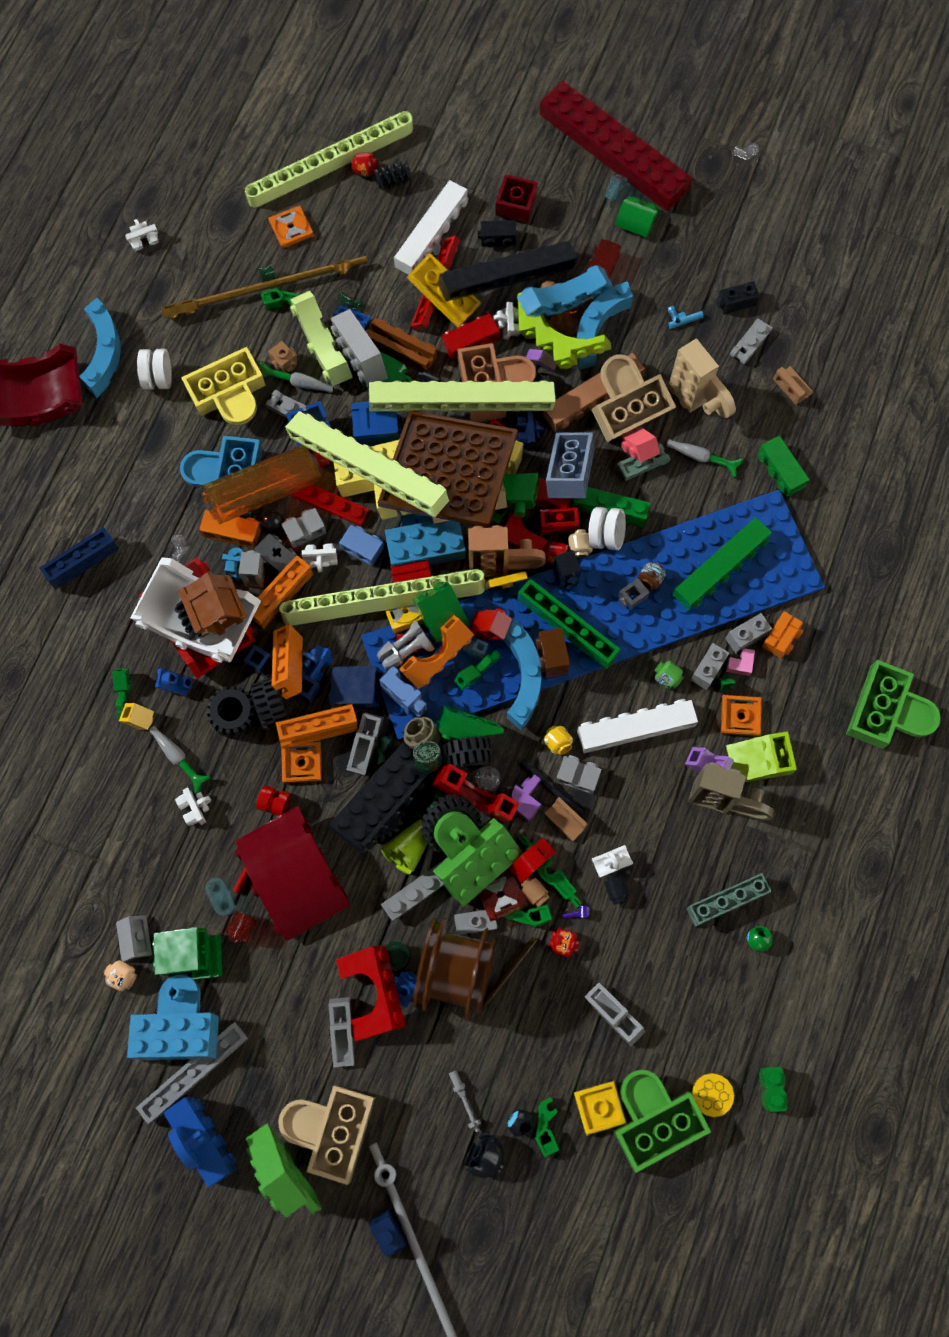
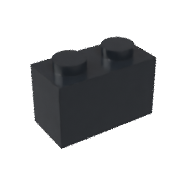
[553,550,581,589]

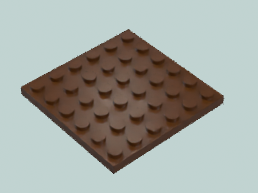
[377,410,518,528]

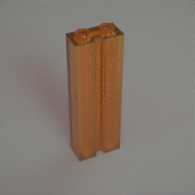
[201,445,322,524]

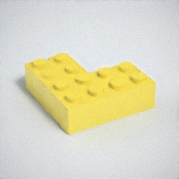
[334,440,412,520]

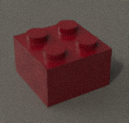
[495,174,538,223]

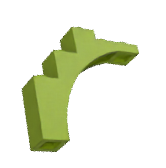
[518,292,611,369]

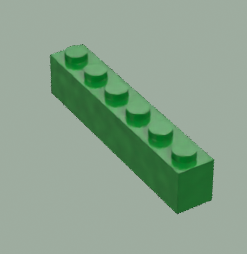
[673,517,772,611]
[517,578,621,670]

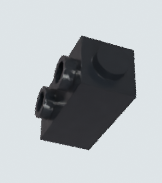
[477,220,516,247]
[717,281,760,314]

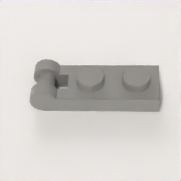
[729,318,772,365]
[265,390,306,418]

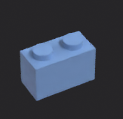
[339,525,384,567]

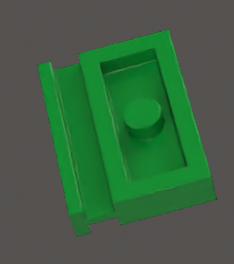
[192,935,223,980]

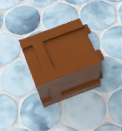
[178,572,247,636]

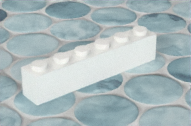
[394,180,468,275]
[577,699,698,754]

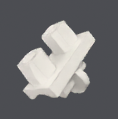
[125,219,159,251]
[493,302,520,340]
[302,544,338,572]
[175,788,211,826]
[592,845,633,878]

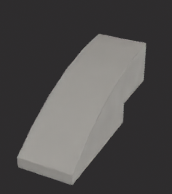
[347,712,384,775]
[585,983,645,1046]
[329,997,354,1067]

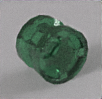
[258,263,276,283]

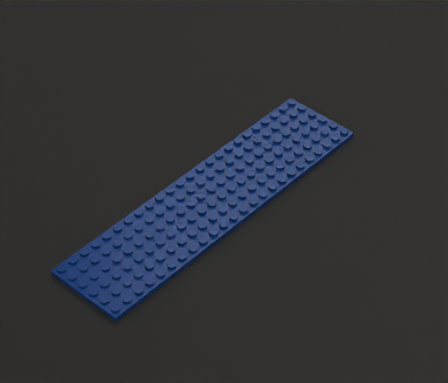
[361,490,825,741]

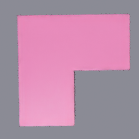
[726,648,755,676]

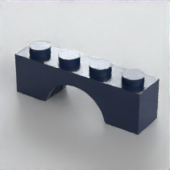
[244,645,322,705]

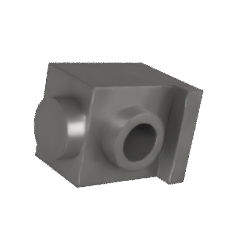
[618,578,650,610]

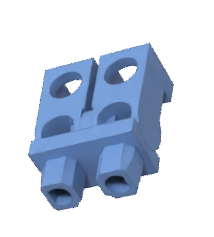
[380,666,427,717]

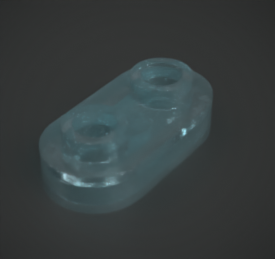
[205,878,235,916]

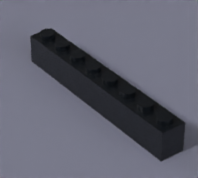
[438,241,577,302]

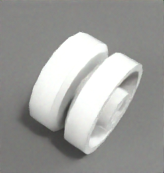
[137,349,172,390]
[589,507,626,550]

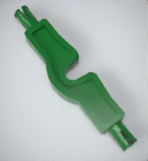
[518,835,582,909]

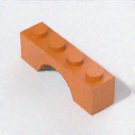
[399,615,474,689]

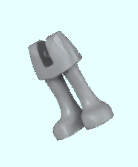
[377,621,435,671]

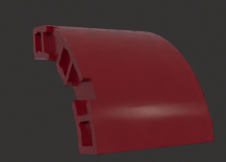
[0,343,82,426]
[235,806,351,941]

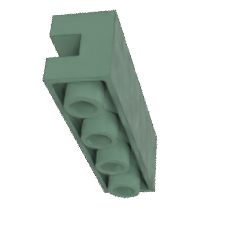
[686,873,772,927]

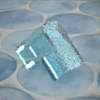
[604,174,628,201]
[462,639,488,660]

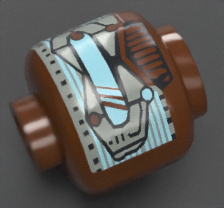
[638,563,666,591]

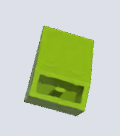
[726,732,797,782]

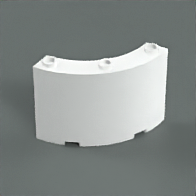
[130,558,261,663]

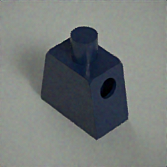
[370,1208,409,1258]

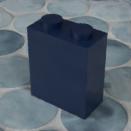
[328,666,383,709]

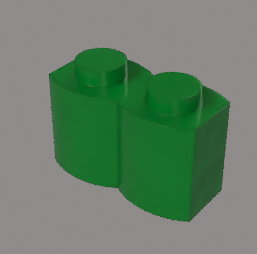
[759,1067,788,1112]

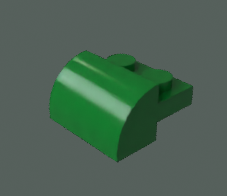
[615,196,661,238]

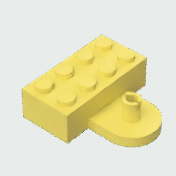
[181,347,266,425]

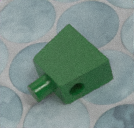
[503,473,540,517]

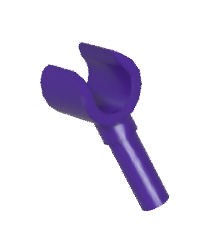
[562,906,590,919]

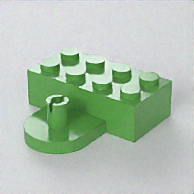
[846,660,940,749]
[433,811,523,907]
[613,1070,711,1173]
[246,1123,321,1218]

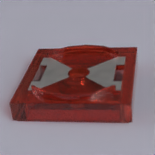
[478,870,527,922]

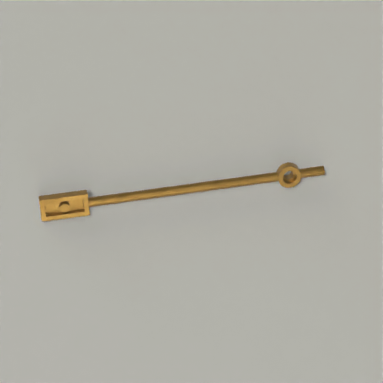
[161,256,368,319]

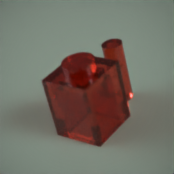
[225,911,257,944]

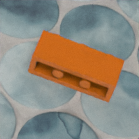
[199,510,262,549]

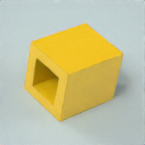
[119,703,154,730]

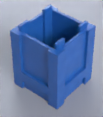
[351,401,402,447]

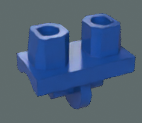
[302,645,333,682]
[155,668,192,696]

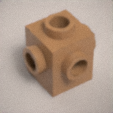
[268,341,298,373]

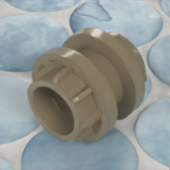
[404,717,443,757]

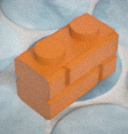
[762,611,804,658]

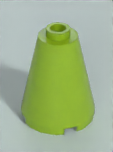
[381,819,428,874]

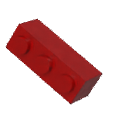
[442,314,500,361]

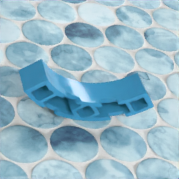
[517,265,613,317]
[577,282,633,370]
[79,298,121,398]
[502,620,541,731]

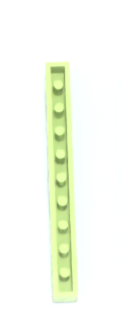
[369,381,555,411]
[285,411,449,517]

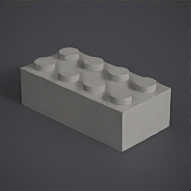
[331,309,388,388]

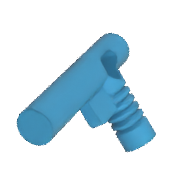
[668,306,704,329]

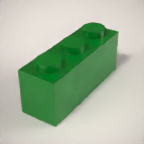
[758,436,809,497]

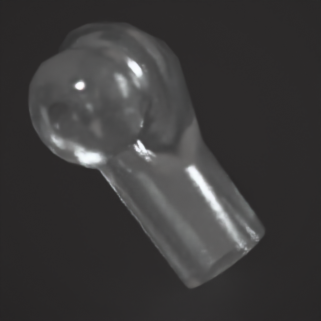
[733,144,759,159]
[171,535,187,563]

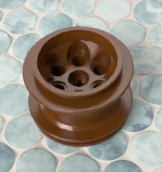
[413,917,496,1022]

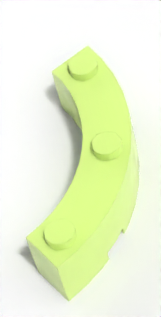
[290,291,353,386]

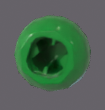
[747,926,773,952]

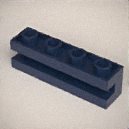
[39,527,119,590]

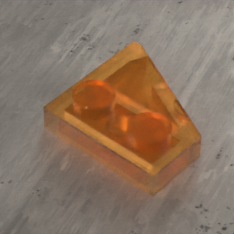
[547,305,582,337]

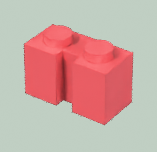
[621,426,660,462]

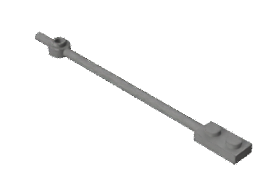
[369,1143,457,1337]

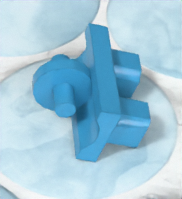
[222,547,243,581]

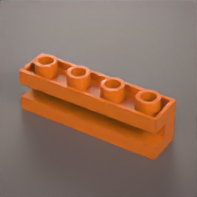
[252,555,313,629]
[272,624,303,699]
[276,704,358,749]

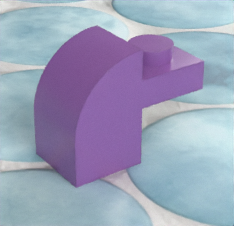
[685,747,734,773]
[512,775,541,823]

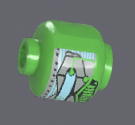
[654,661,684,689]

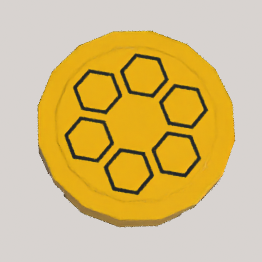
[692,1073,734,1117]

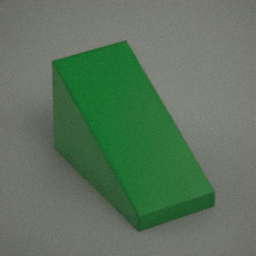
[717,676,735,691]

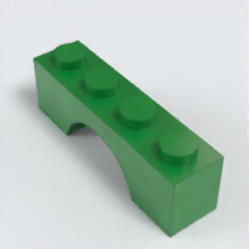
[573,487,650,528]

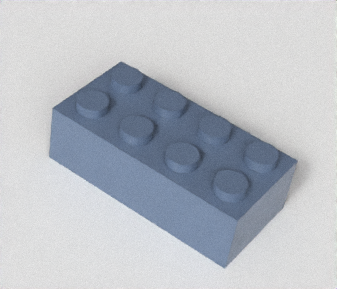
[546,433,594,499]

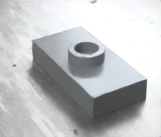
[454,909,497,935]

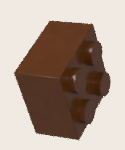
[535,628,570,679]

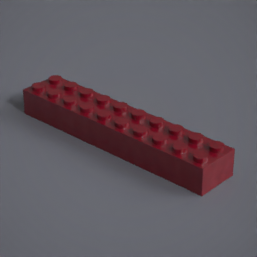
[539,80,692,212]

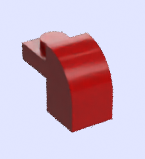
[508,838,556,883]

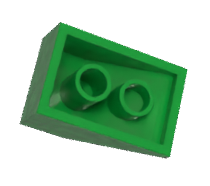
[436,705,504,741]

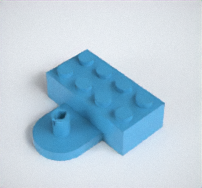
[180,436,263,516]
[385,512,466,566]
[127,975,219,1061]

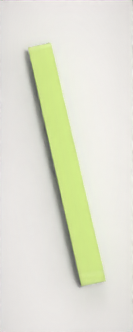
[245,112,413,207]
[279,569,486,626]

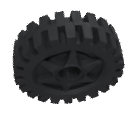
[421,794,482,855]

